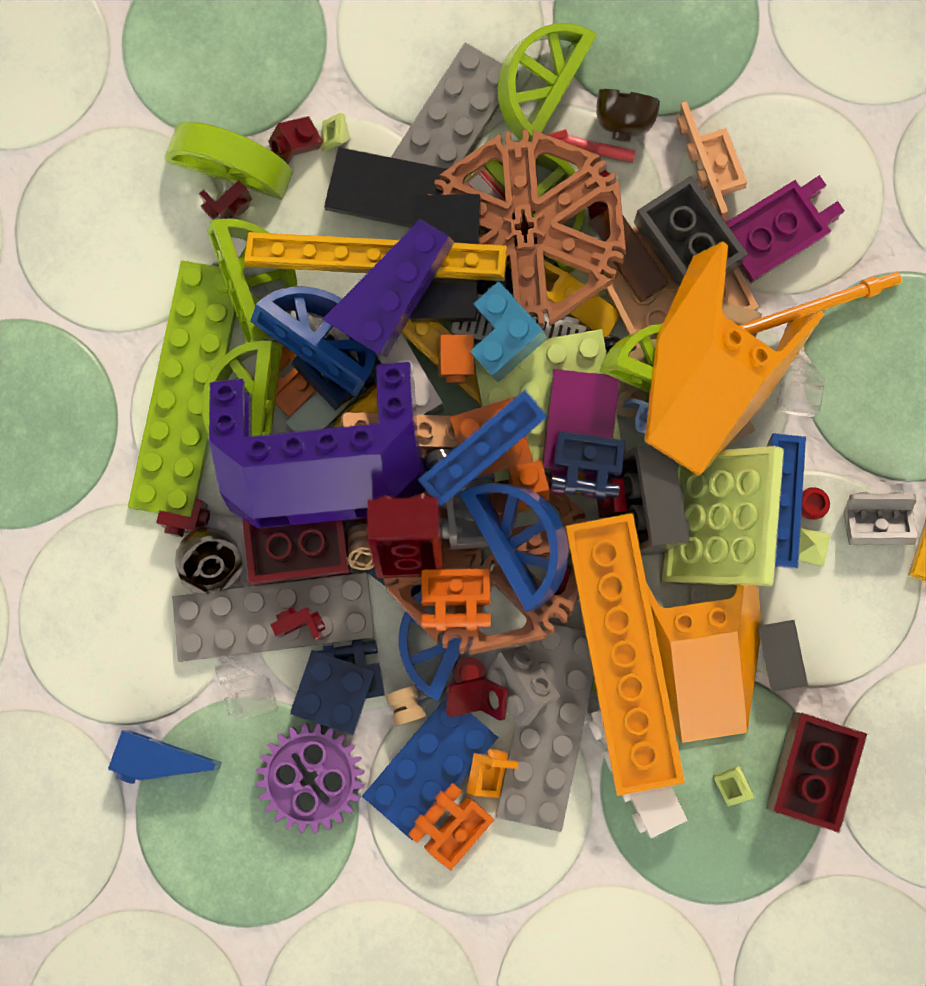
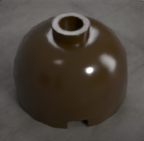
[596,89,660,142]
[175,527,243,595]

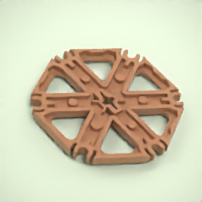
[428,129,626,328]
[383,475,588,655]

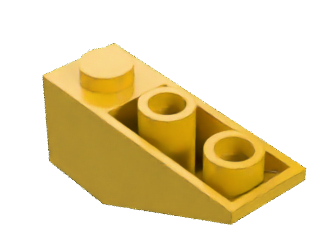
[544,260,619,337]

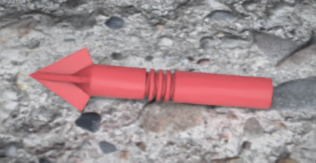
[547,129,636,163]

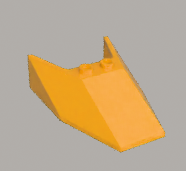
[645,242,825,475]
[646,583,762,743]

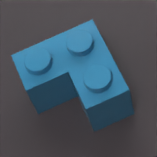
[470,281,548,383]

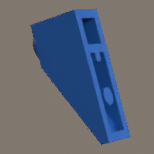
[108,730,222,784]

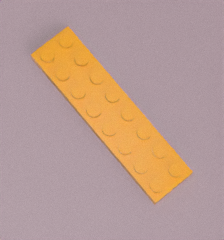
[565,513,685,796]

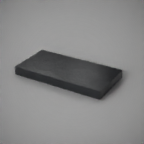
[324,147,449,228]
[410,194,481,322]

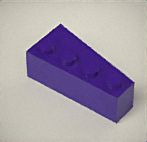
[322,219,455,357]

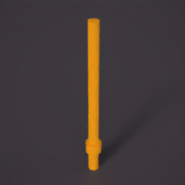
[739,272,902,335]

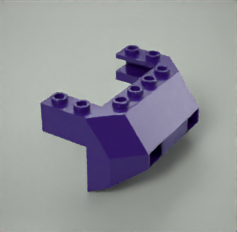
[209,361,426,528]

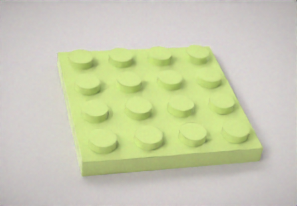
[474,329,621,482]
[662,446,784,586]

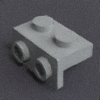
[440,481,489,550]
[844,492,918,545]
[486,645,560,728]

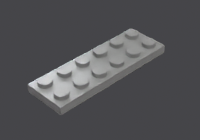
[391,42,518,169]
[172,572,375,662]
[496,624,594,832]

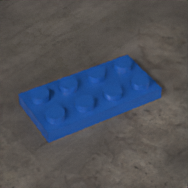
[362,696,499,840]

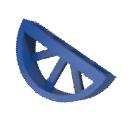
[250,286,375,398]
[418,390,548,506]
[767,433,806,569]
[459,483,568,612]
[399,590,462,701]

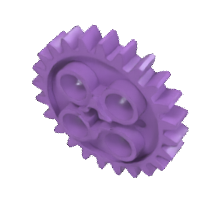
[256,723,365,833]

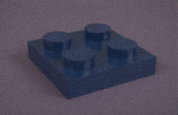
[290,650,376,735]

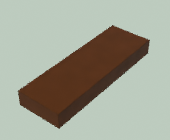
[588,209,669,303]

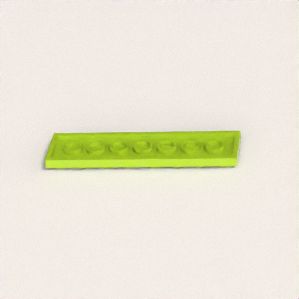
[128,260,245,517]

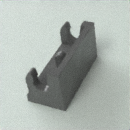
[758,620,808,692]

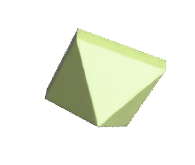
[321,112,350,152]
[798,527,831,567]
[713,766,754,806]

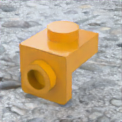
[466,749,519,798]

